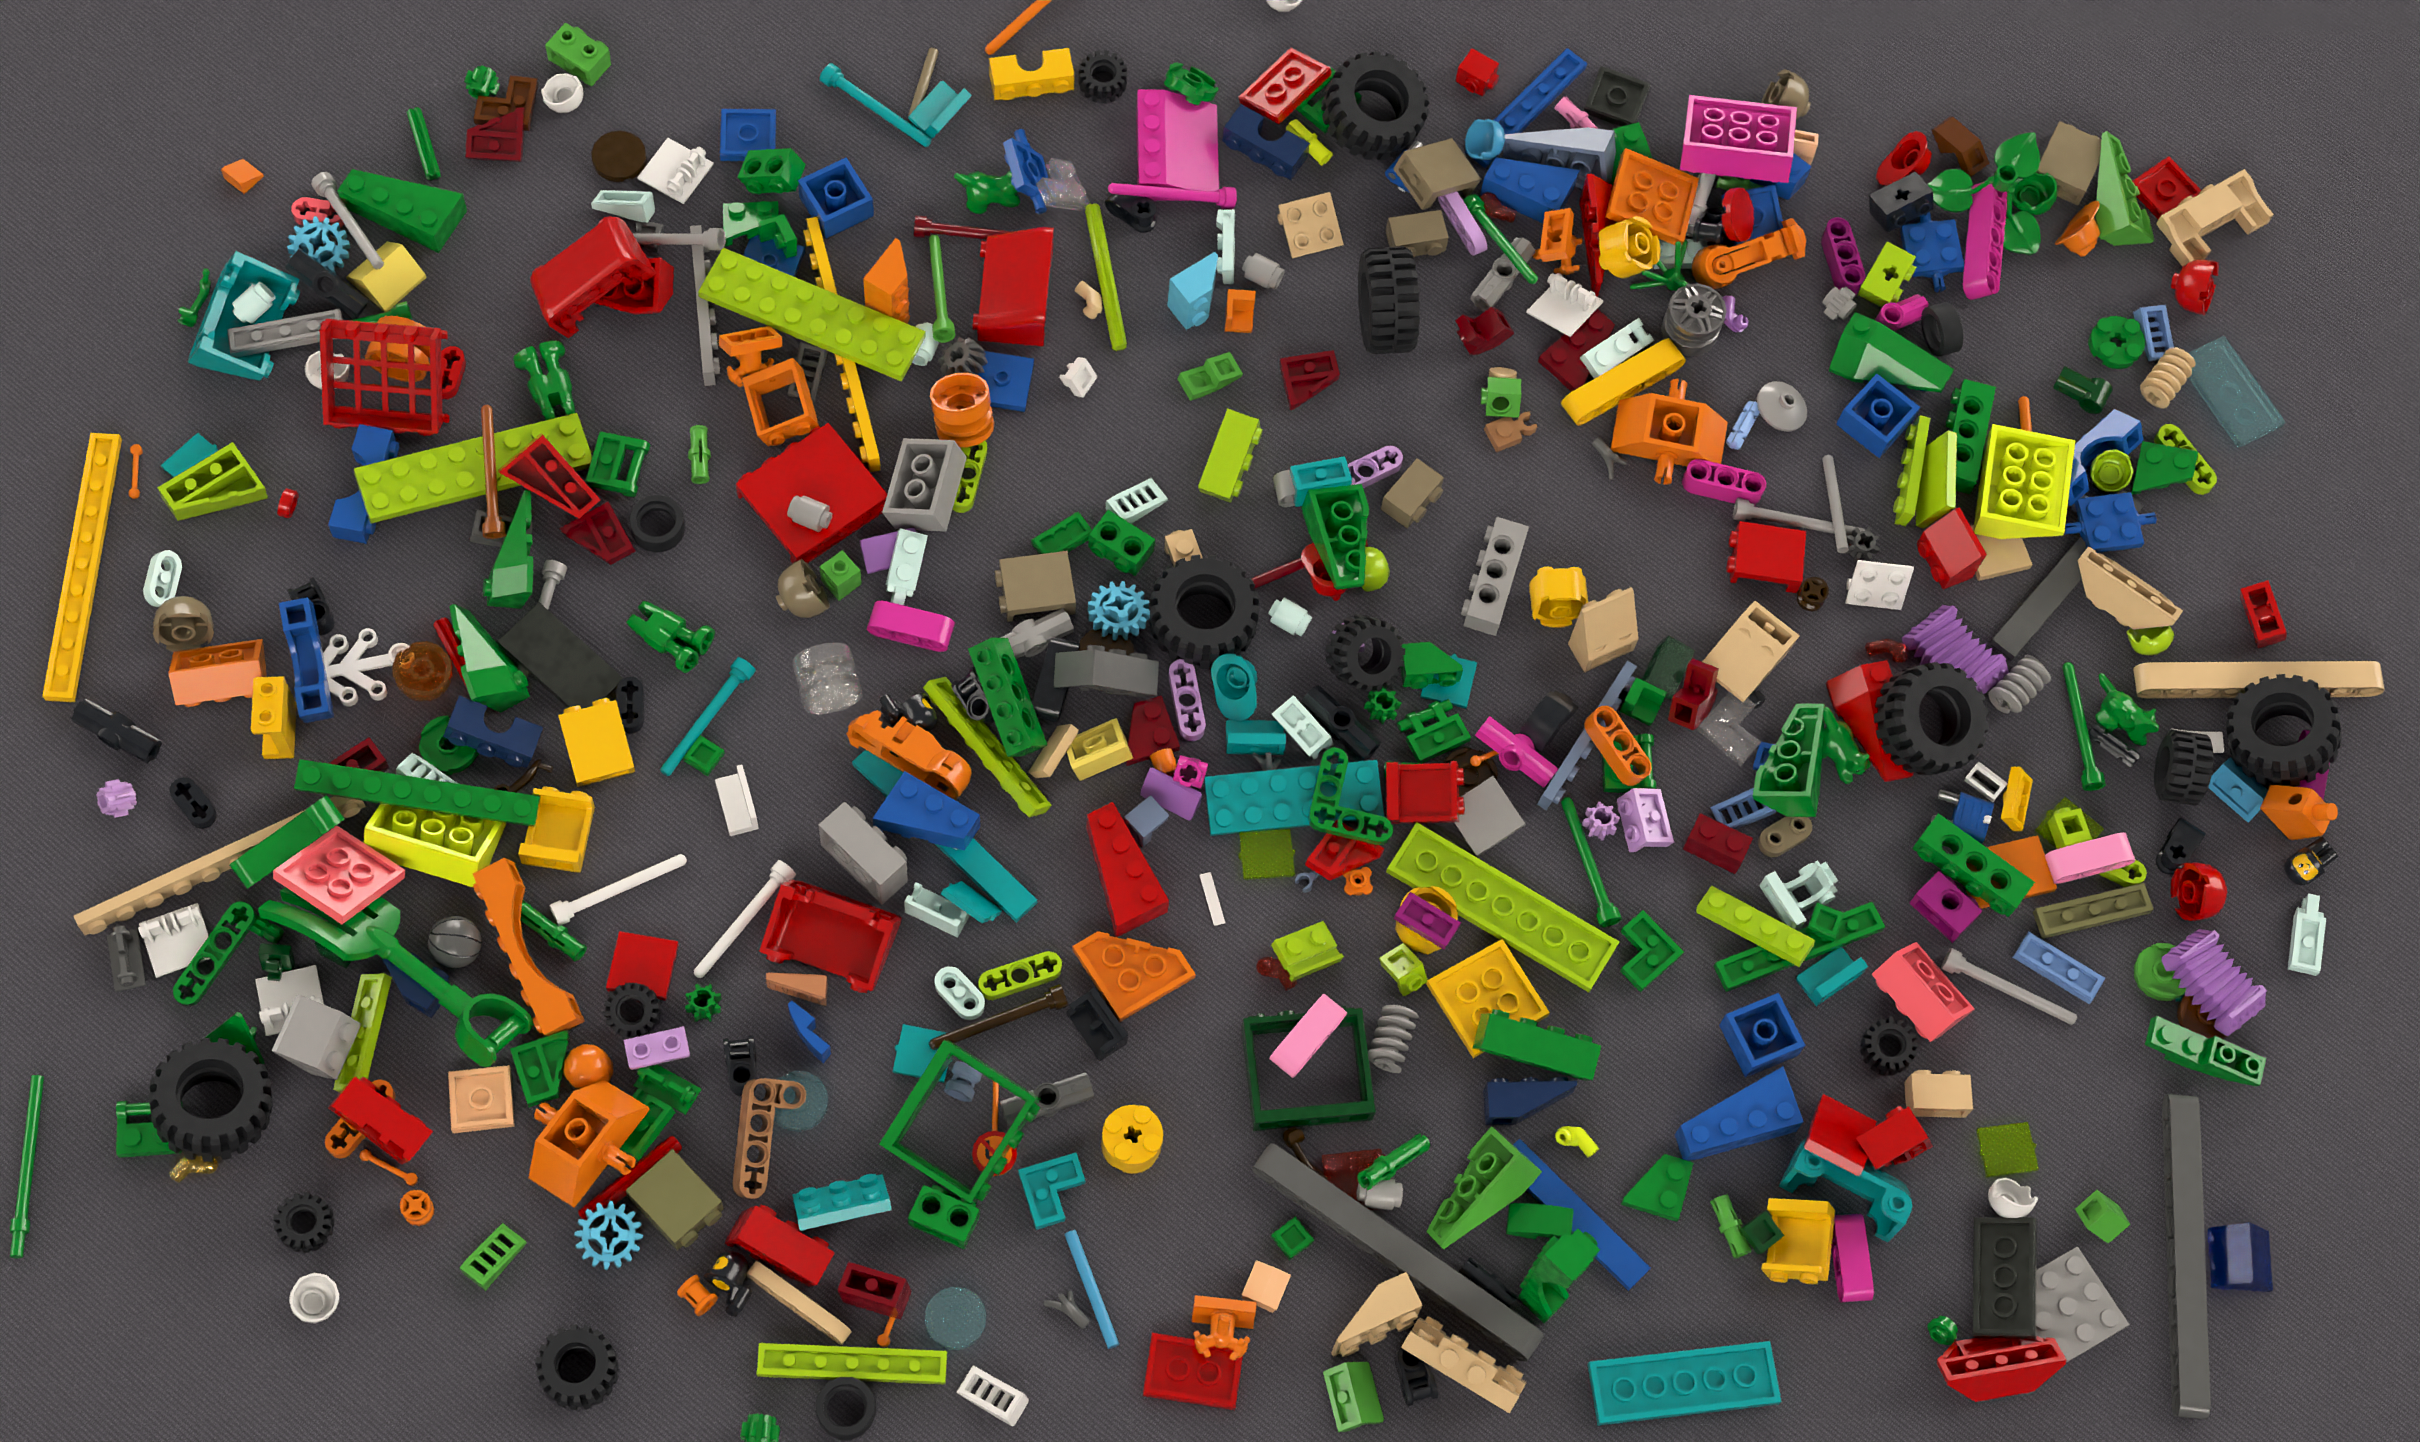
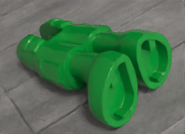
[513,341,575,420]
[626,600,715,673]

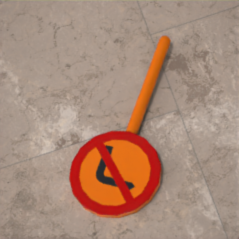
[972,1081,1017,1176]

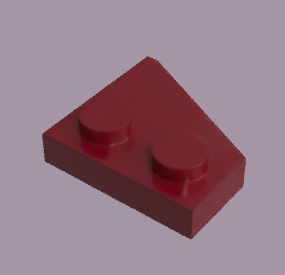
[465,107,525,162]
[1279,350,1340,410]
[560,502,636,565]
[1125,695,1180,766]

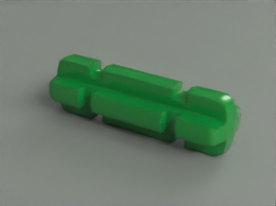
[234,909,284,944]

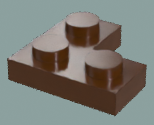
[473,75,539,131]

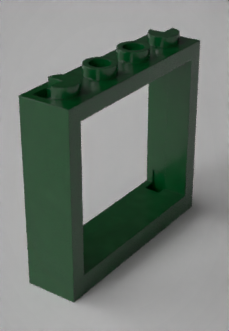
[1241,1006,1376,1131]

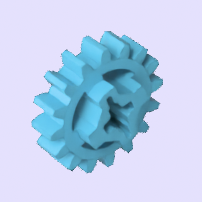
[287,216,350,273]
[1088,581,1150,640]
[574,1201,643,1270]

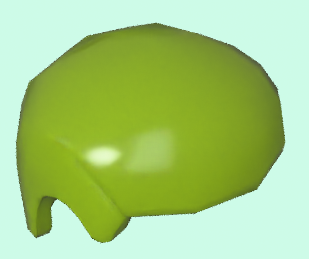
[2090,450,2133,493]
[1362,547,1390,592]
[2127,626,2174,656]

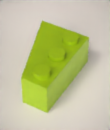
[157,442,268,521]

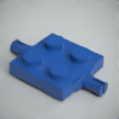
[1003,129,1055,214]
[1900,211,1964,292]
[2064,492,2157,553]

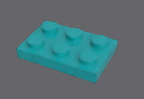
[792,1174,892,1231]

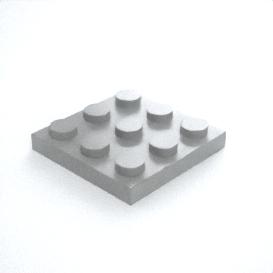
[2036,1246,2129,1363]

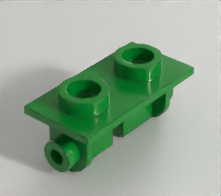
[633,1064,702,1115]

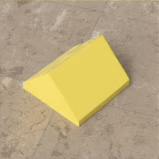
[346,241,427,312]
[1067,718,1133,781]

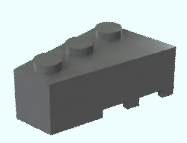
[1054,645,1159,697]

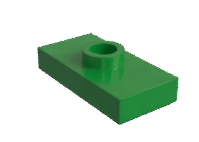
[1031,511,1092,554]

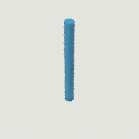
[1064,1230,1119,1349]

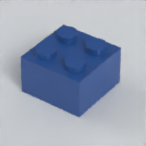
[798,157,874,239]
[1836,374,1920,458]
[1719,993,1806,1078]

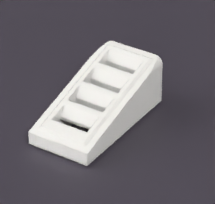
[957,1366,1029,1427]

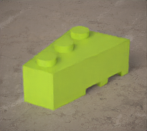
[1198,408,1263,503]

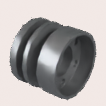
[1661,283,1727,357]

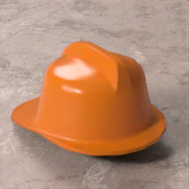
[2055,201,2100,257]

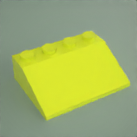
[1973,424,2075,539]
[364,803,506,888]

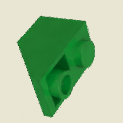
[1400,642,1463,689]

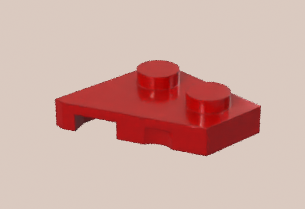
[1305,819,1385,881]

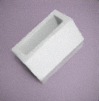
[1964,762,2008,802]

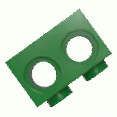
[737,148,806,194]
[1088,510,1155,576]
[908,1185,980,1250]

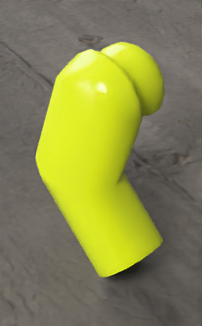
[1555,1126,1599,1158]

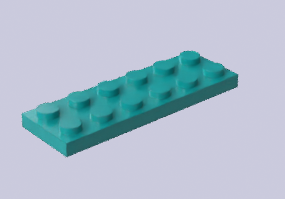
[1204,760,1384,836]
[1587,1341,1781,1425]

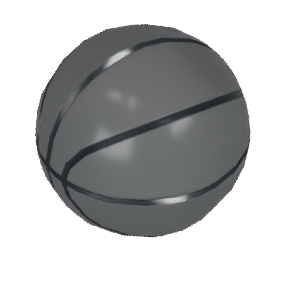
[427,916,482,969]

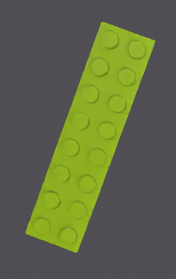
[698,248,926,382]
[354,413,592,524]
[1386,822,1619,992]

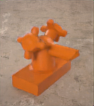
[1533,208,1583,275]
[719,326,782,387]
[1191,1295,1257,1360]

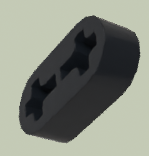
[616,677,644,733]
[170,777,217,829]

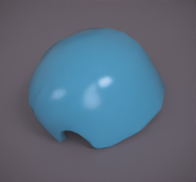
[1465,119,1505,160]

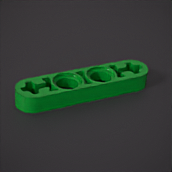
[173,902,257,1006]

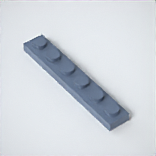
[1537,661,1637,811]

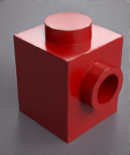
[1455,48,1500,97]

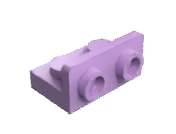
[1617,788,1674,852]
[624,1026,690,1070]

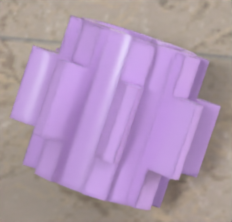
[97,779,137,818]
[1582,802,1620,841]

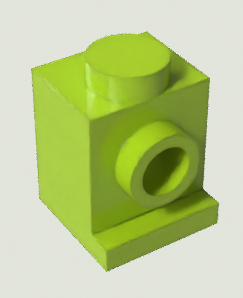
[2047,807,2092,849]

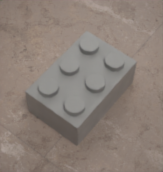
[882,438,967,532]
[818,801,908,905]

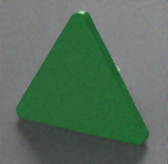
[205,1012,265,1065]

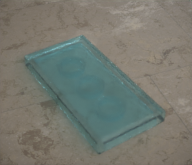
[2189,336,2286,448]

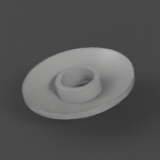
[1757,381,1807,432]

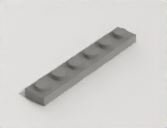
[690,225,720,386]

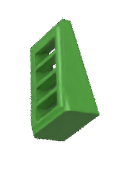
[459,1223,527,1291]

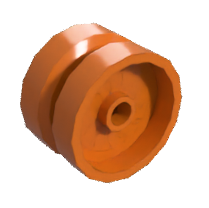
[365,316,430,382]

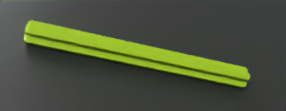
[1085,203,1127,351]

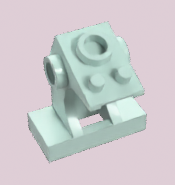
[1760,860,1838,930]

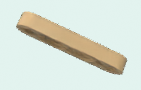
[747,1261,852,1345]

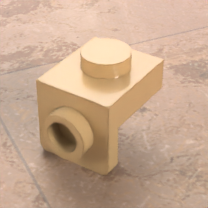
[1164,529,1203,568]

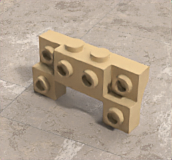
[2156,169,2274,267]
[1401,1316,1526,1413]

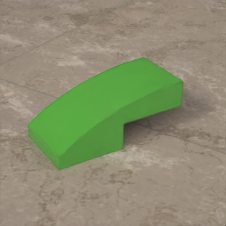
[1177,352,1243,401]

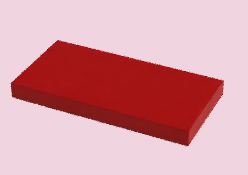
[1804,1094,1877,1176]

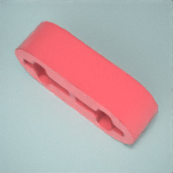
[291,197,344,228]

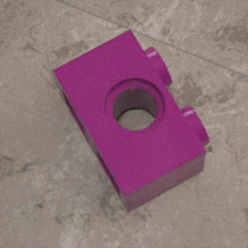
[1909,871,1982,943]

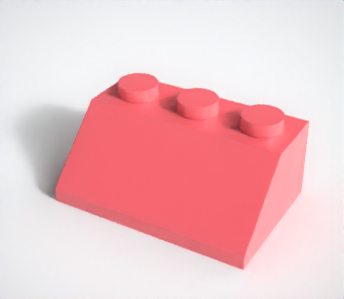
[1872,942,1975,1042]

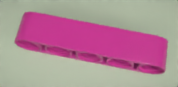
[1963,182,2007,300]

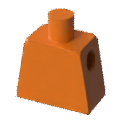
[2260,785,2338,840]

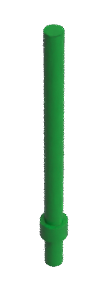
[10,1075,44,1258]

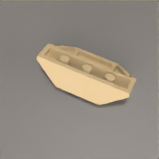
[2078,546,2183,630]

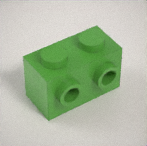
[545,22,611,87]

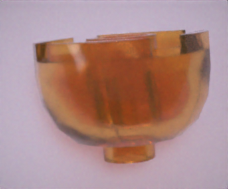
[393,641,453,702]

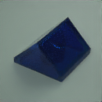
[2208,1222,2273,1292]

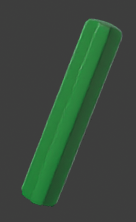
[407,107,441,181]

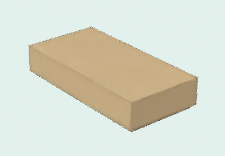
[1028,724,1079,778]

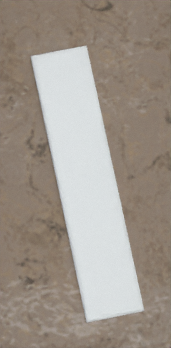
[1199,872,1225,926]

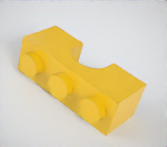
[989,48,1074,100]

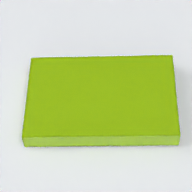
[1916,430,1957,529]

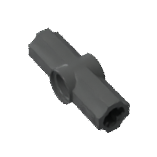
[1000,1072,1094,1128]

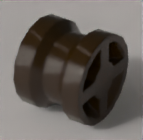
[1797,577,1829,612]

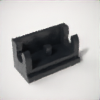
[1066,987,1128,1061]

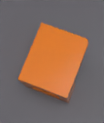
[1225,289,1255,333]

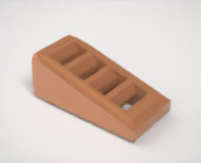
[766,972,828,1006]

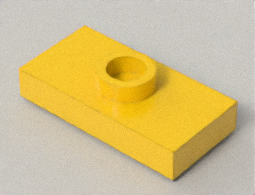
[2001,767,2033,831]

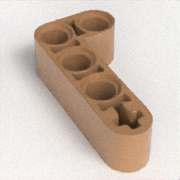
[733,1078,806,1199]

